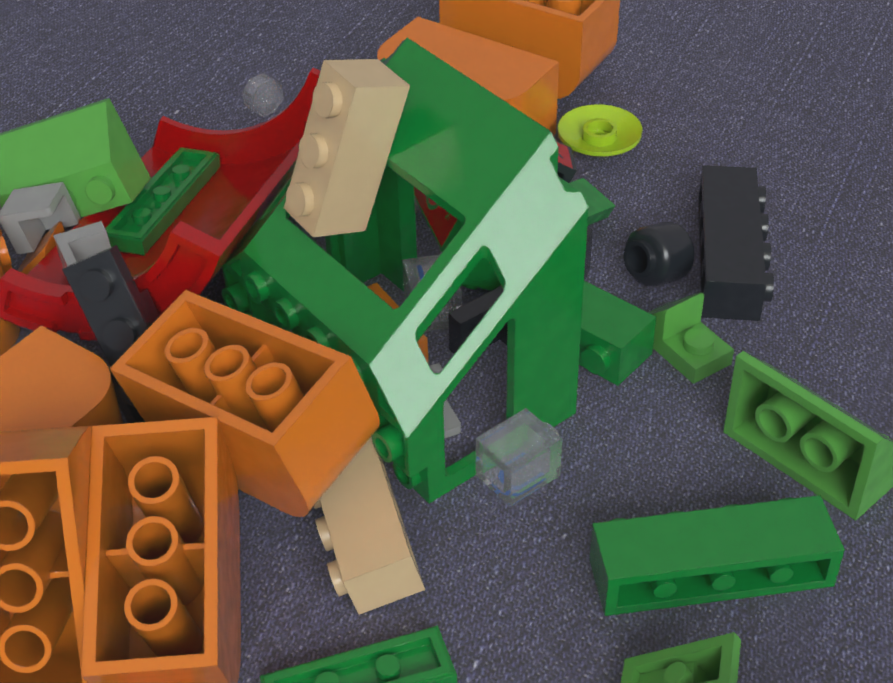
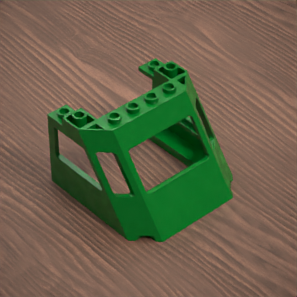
[222,37,589,504]

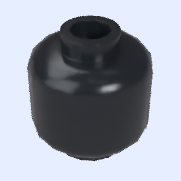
[623,222,695,286]

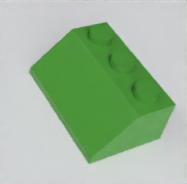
[0,98,151,217]
[723,351,893,521]

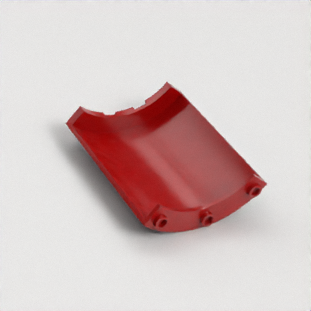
[0,67,320,341]

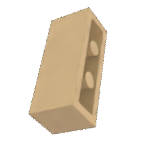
[284,59,410,237]
[314,436,425,615]

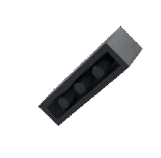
[698,165,774,321]

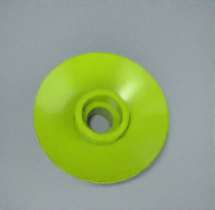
[558,104,643,157]

